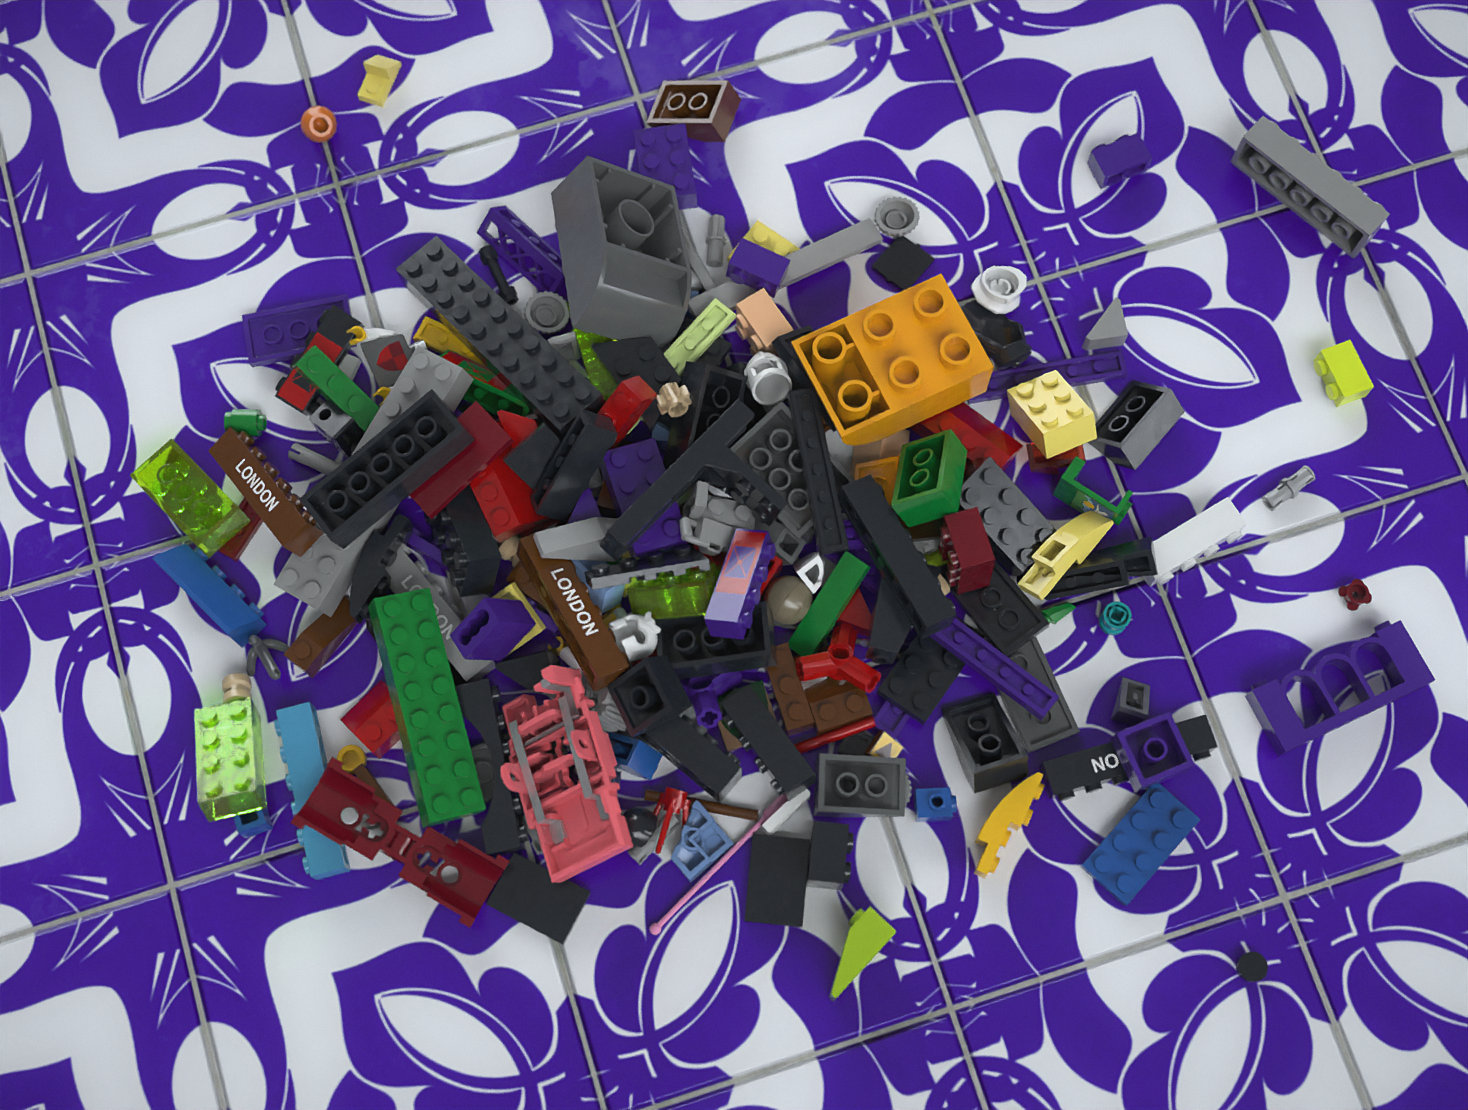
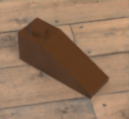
[284,597,357,678]

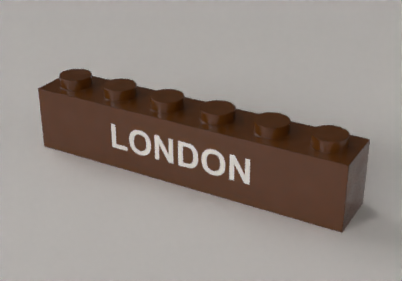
[208,427,324,557]
[516,528,629,692]

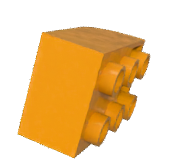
[791,273,994,446]

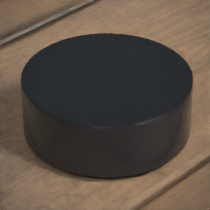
[1236,952,1268,982]

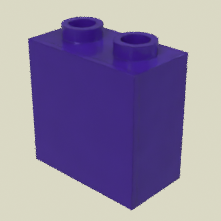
[450,597,536,661]

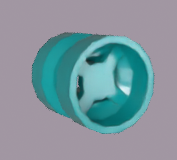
[1098,602,1132,635]

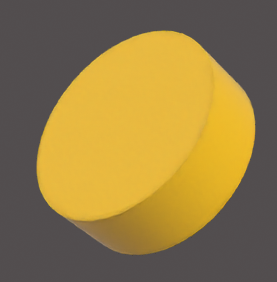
[337,745,367,775]

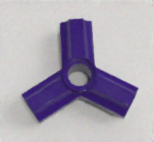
[680,671,743,729]

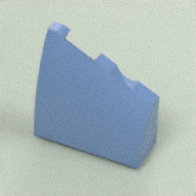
[671,800,734,883]

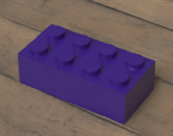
[600,438,688,559]

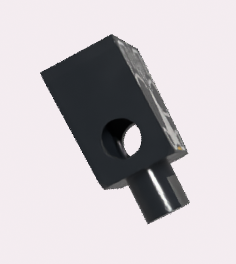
[307,400,364,458]

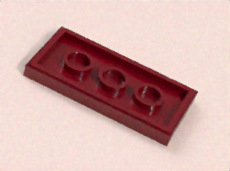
[409,401,514,519]

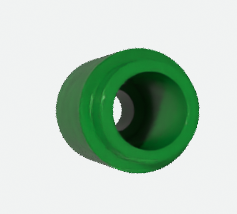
[224,409,267,436]

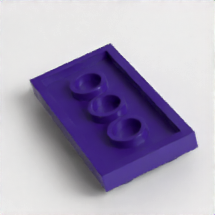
[242,294,357,367]

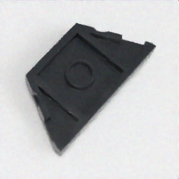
[591,337,682,432]

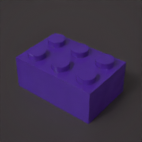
[633,123,697,210]

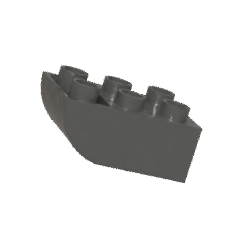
[551,156,692,351]

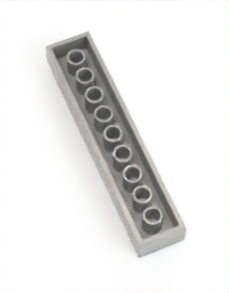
[273,346,474,617]

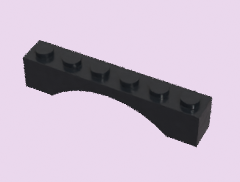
[455,678,529,857]

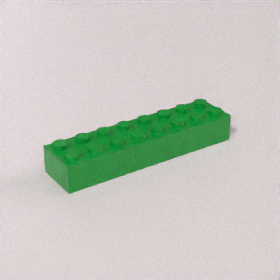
[368,588,486,828]

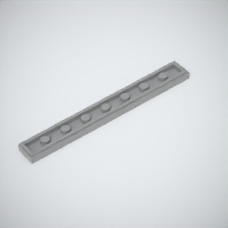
[688,218,883,319]

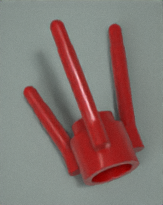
[653,787,691,854]

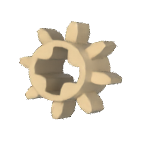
[656,382,692,417]

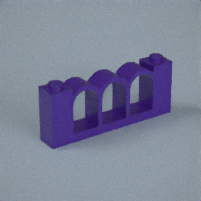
[1245,620,1435,757]

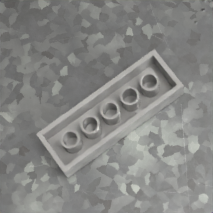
[1231,116,1390,259]

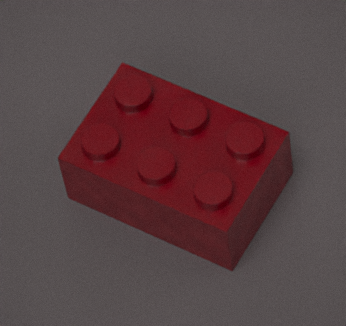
[937,507,995,595]

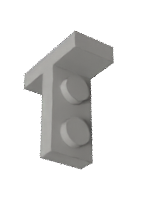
[682,481,755,531]

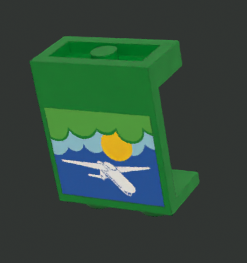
[1053,456,1133,531]

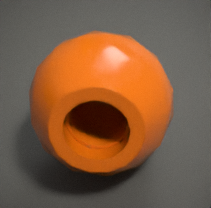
[300,106,337,143]

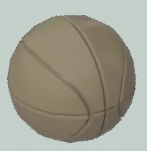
[764,575,813,625]

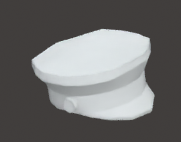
[971,266,1026,314]

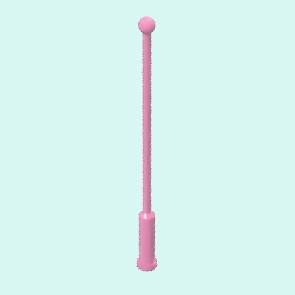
[650,794,788,935]

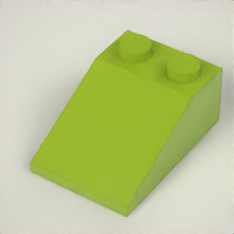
[829,907,897,1001]

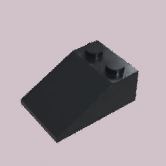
[941,693,1028,794]

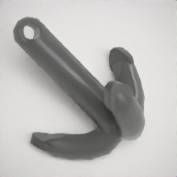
[246,634,289,680]

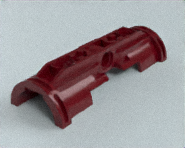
[290,757,509,928]

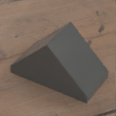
[1111,677,1150,726]

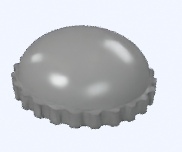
[874,197,920,237]
[524,291,570,335]

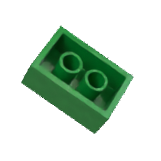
[891,429,967,527]

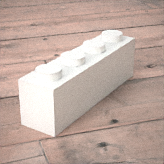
[1142,497,1247,587]

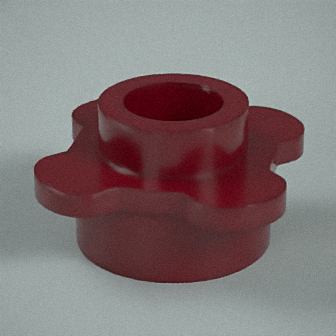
[1338,579,1372,611]

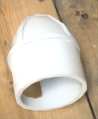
[744,351,792,405]

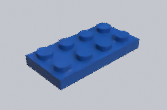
[1080,783,1201,906]

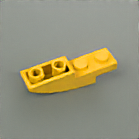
[974,772,1045,878]

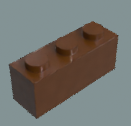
[764,642,815,737]

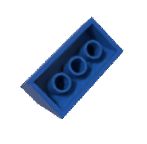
[152,543,267,648]

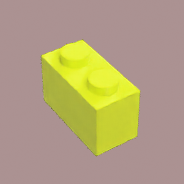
[1313,340,1374,407]

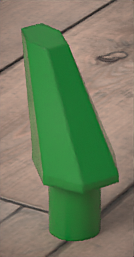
[1040,602,1076,624]

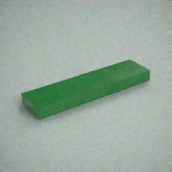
[788,551,871,656]

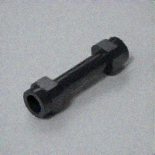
[478,245,519,306]

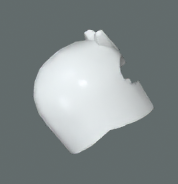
[609,612,661,663]

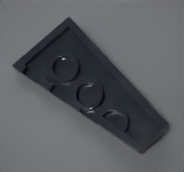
[584,544,710,589]

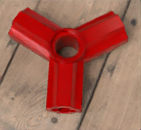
[795,623,881,693]

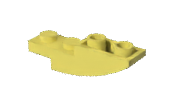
[1018,510,1114,601]

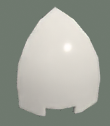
[792,552,824,594]

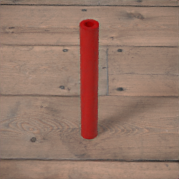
[794,715,876,754]

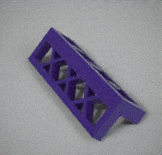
[476,205,565,294]

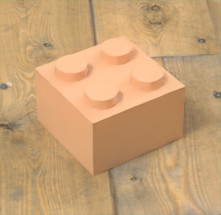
[735,288,794,358]

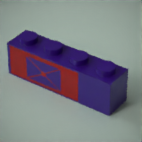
[704,528,776,639]

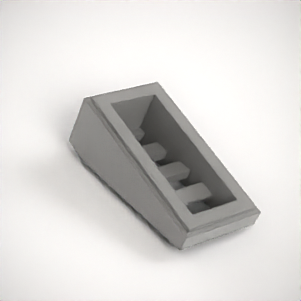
[548,332,580,362]

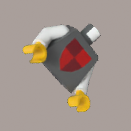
[346,326,428,407]

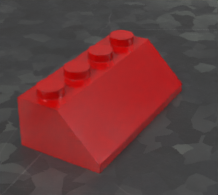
[909,402,1023,471]
[470,421,550,543]

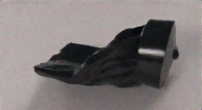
[960,300,1032,371]

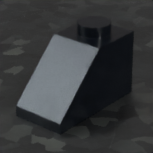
[495,647,561,693]

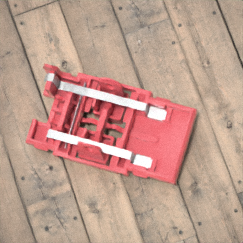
[500,665,633,883]

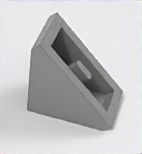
[1082,297,1128,351]

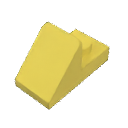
[357,55,402,107]

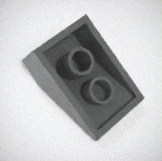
[814,753,906,818]

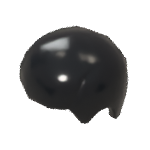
[621,806,658,850]

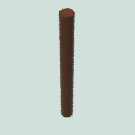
[644,789,759,821]

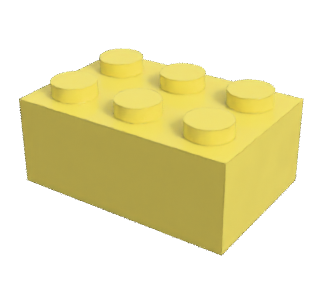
[1007,370,1097,459]

